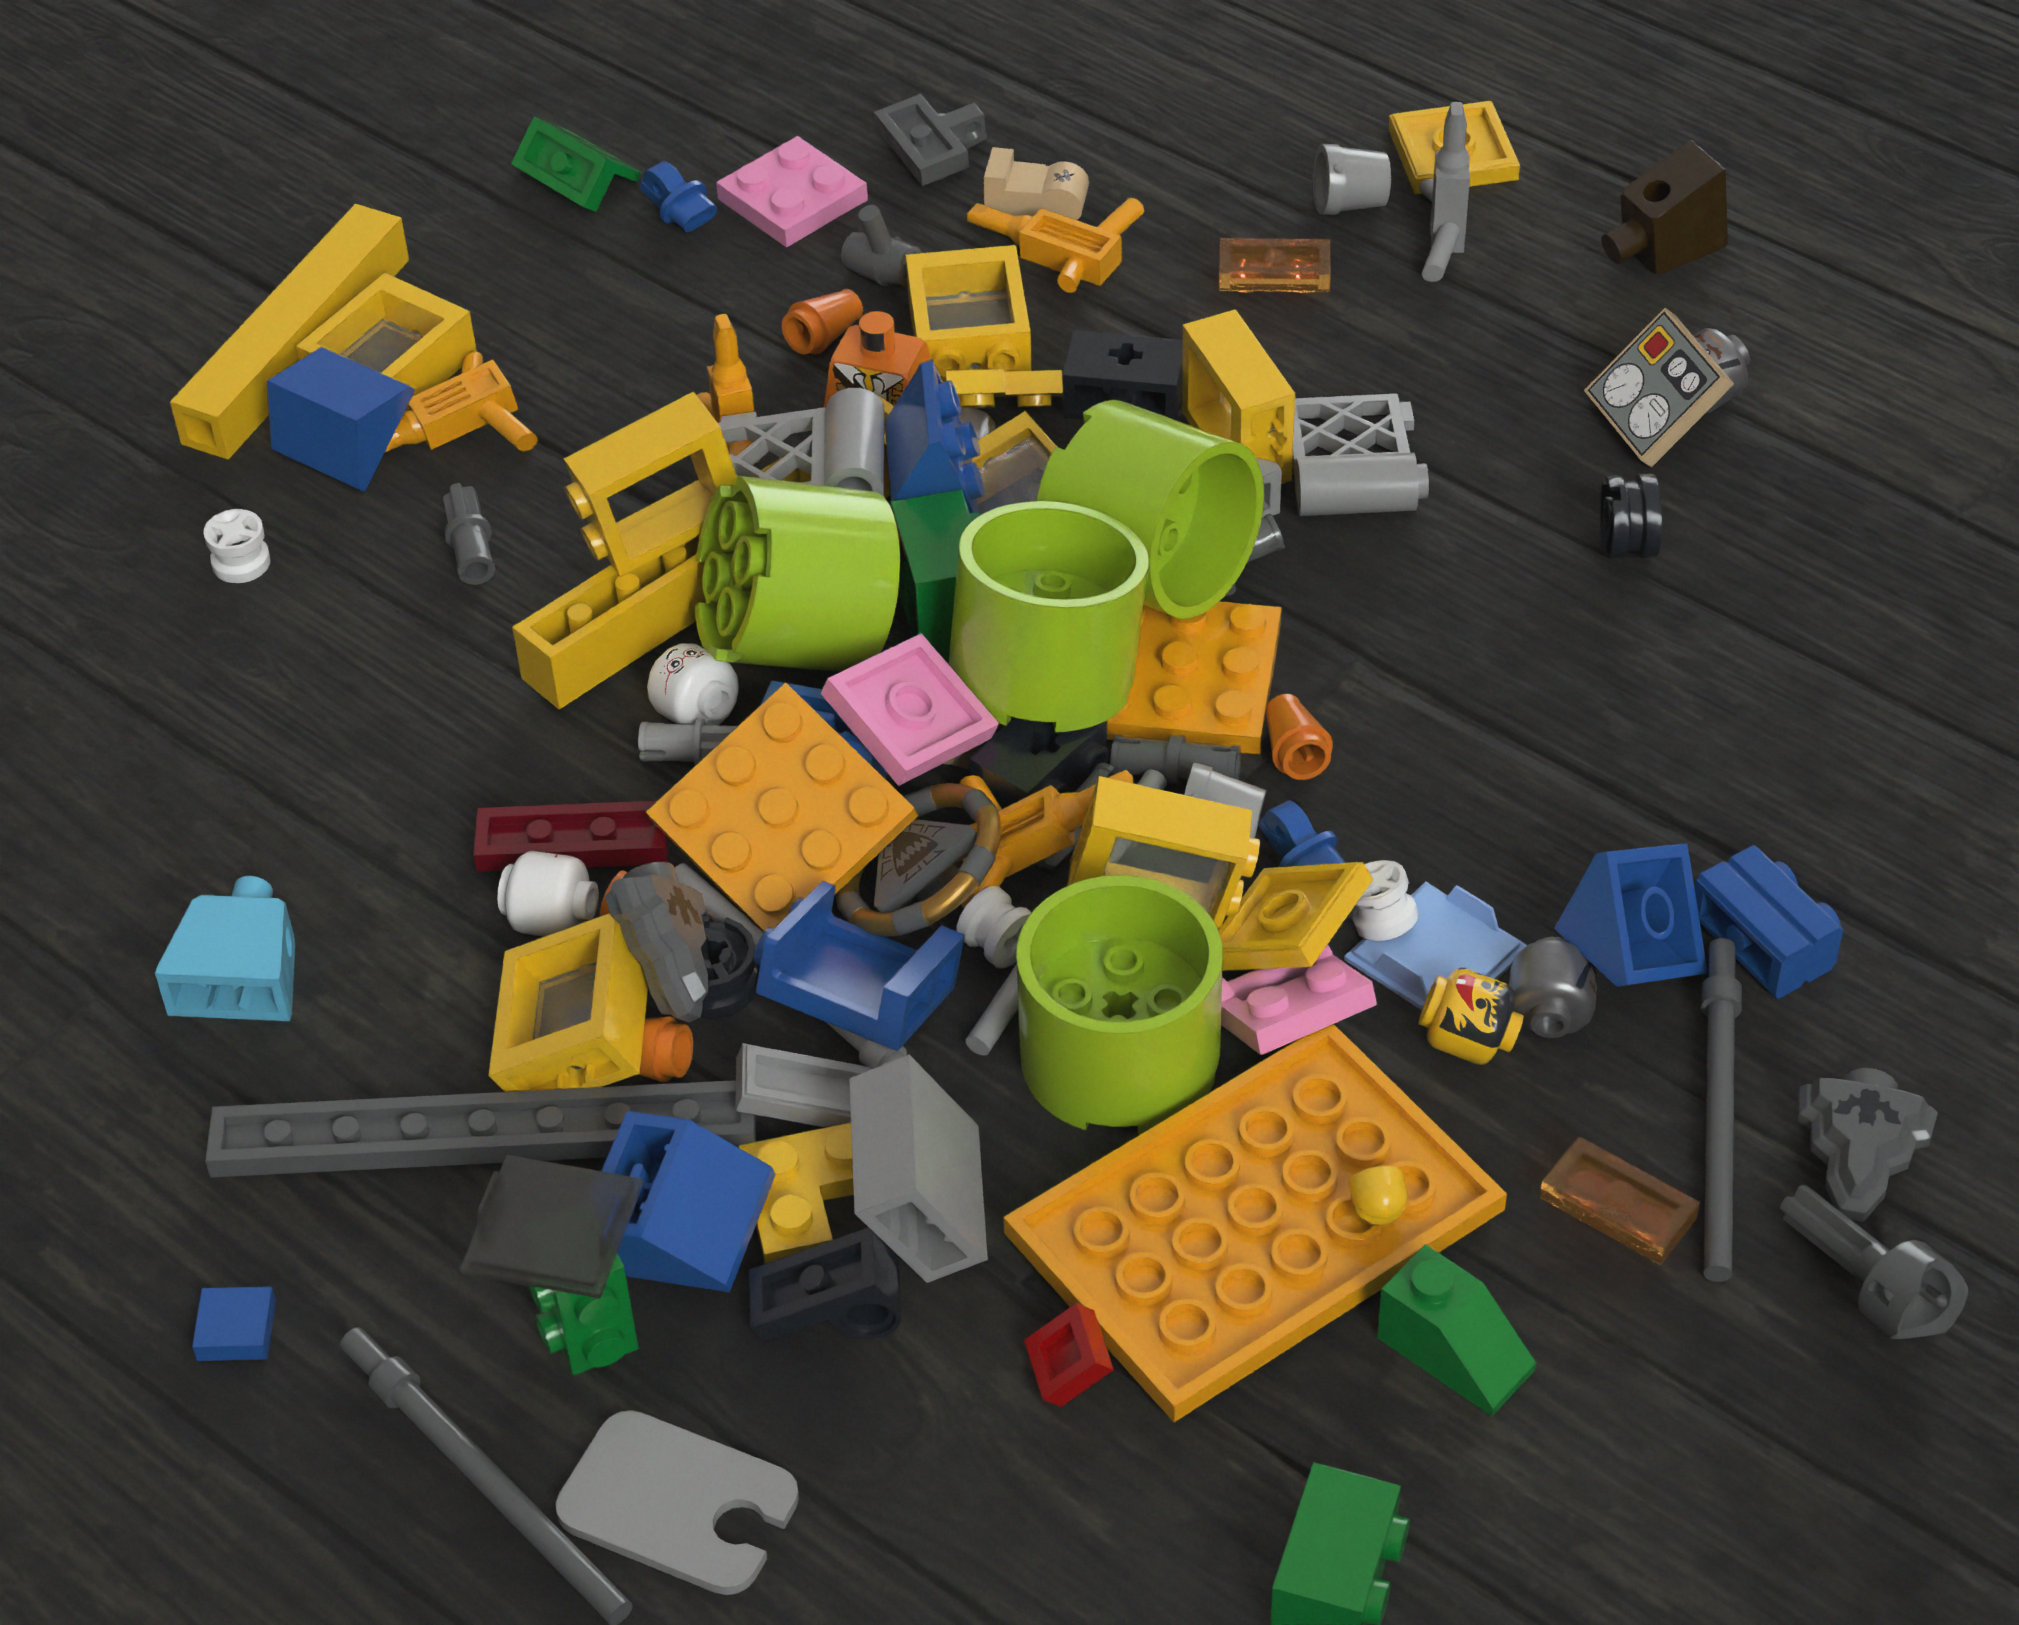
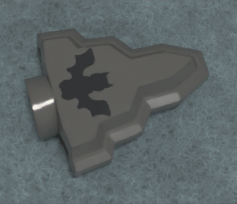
[605,862,708,1023]
[1797,1068,1938,1222]

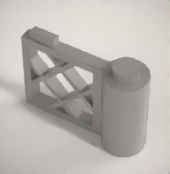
[718,388,884,495]
[1292,393,1429,516]

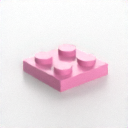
[716,136,868,248]
[821,633,999,786]

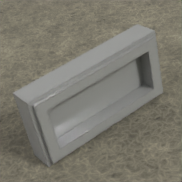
[735,1043,872,1127]

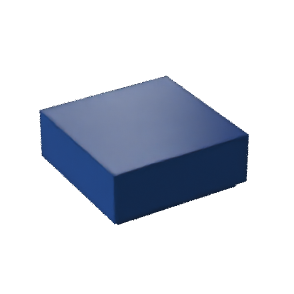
[192,1287,276,1361]

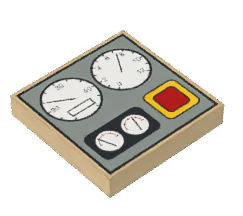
[1584,308,1734,467]

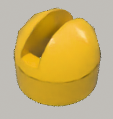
[1348,1166,1408,1226]

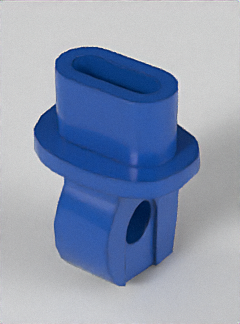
[640,161,717,232]
[1258,800,1346,867]

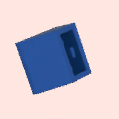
[885,360,985,513]
[587,1111,776,1292]

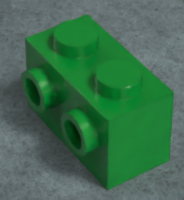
[525,1204,639,1376]
[1271,1462,1410,1625]

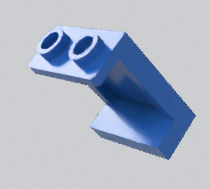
[754,881,965,1051]

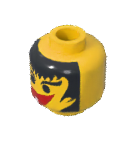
[1418,968,1524,1065]

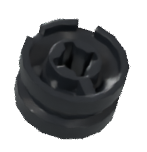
[1600,473,1662,559]
[700,916,758,1019]

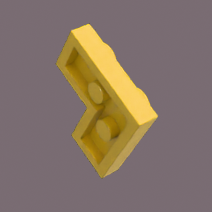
[946,369,1063,409]
[739,1123,854,1264]

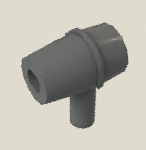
[841,205,922,288]

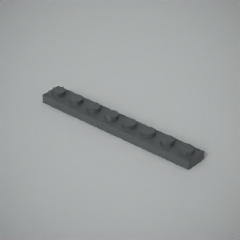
[205,1080,756,1178]

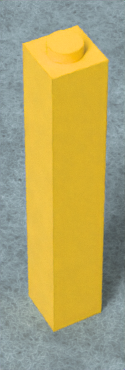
[170,204,409,460]

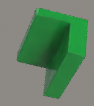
[511,116,642,212]

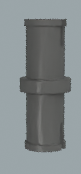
[1110,735,1241,785]

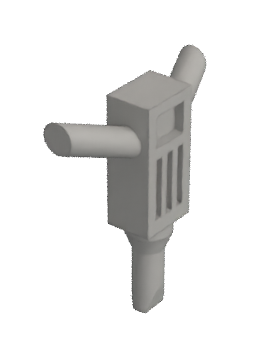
[1419,102,1470,282]

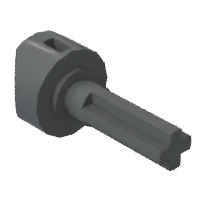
[1780,1185,1968,1339]

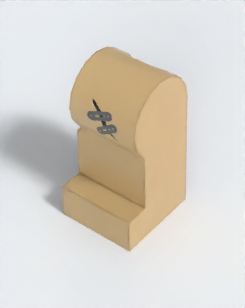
[984,147,1089,220]

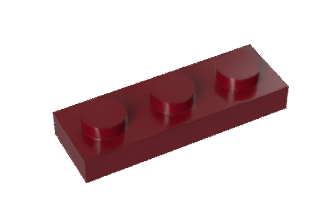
[474,801,669,872]

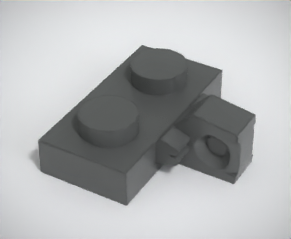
[874,94,987,186]

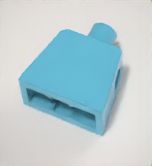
[155,876,295,1021]

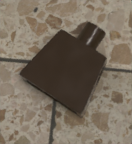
[1601,140,1728,274]

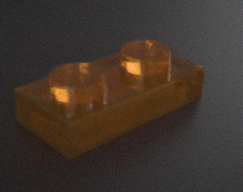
[1219,238,1331,293]
[1540,1136,1700,1265]

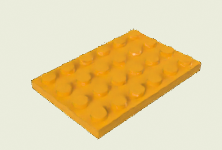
[1003,1024,1507,1423]

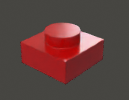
[1024,1303,1114,1407]

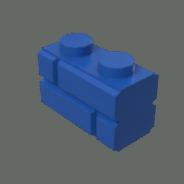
[1695,845,1844,999]

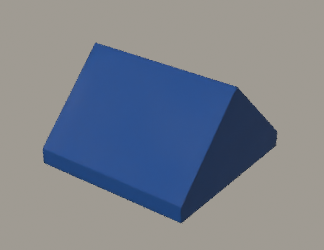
[267,347,415,492]
[1554,843,1708,987]

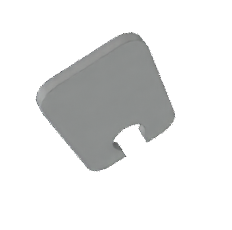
[556,1410,799,1595]

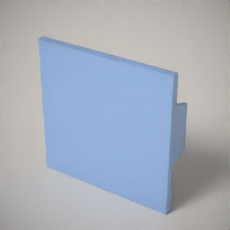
[1344,882,1527,1010]

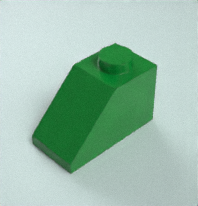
[1377,1244,1536,1416]

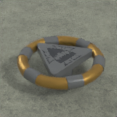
[835,783,1001,936]

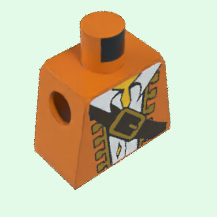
[824,311,931,407]

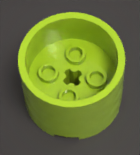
[1037,400,1264,619]
[694,476,900,672]
[949,501,1149,732]
[1016,875,1223,1134]

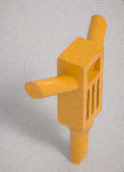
[967,198,1144,293]
[697,314,759,463]
[385,352,538,453]
[960,770,1133,908]

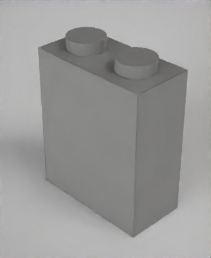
[849,1055,988,1283]

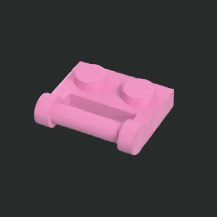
[1221,944,1377,1055]

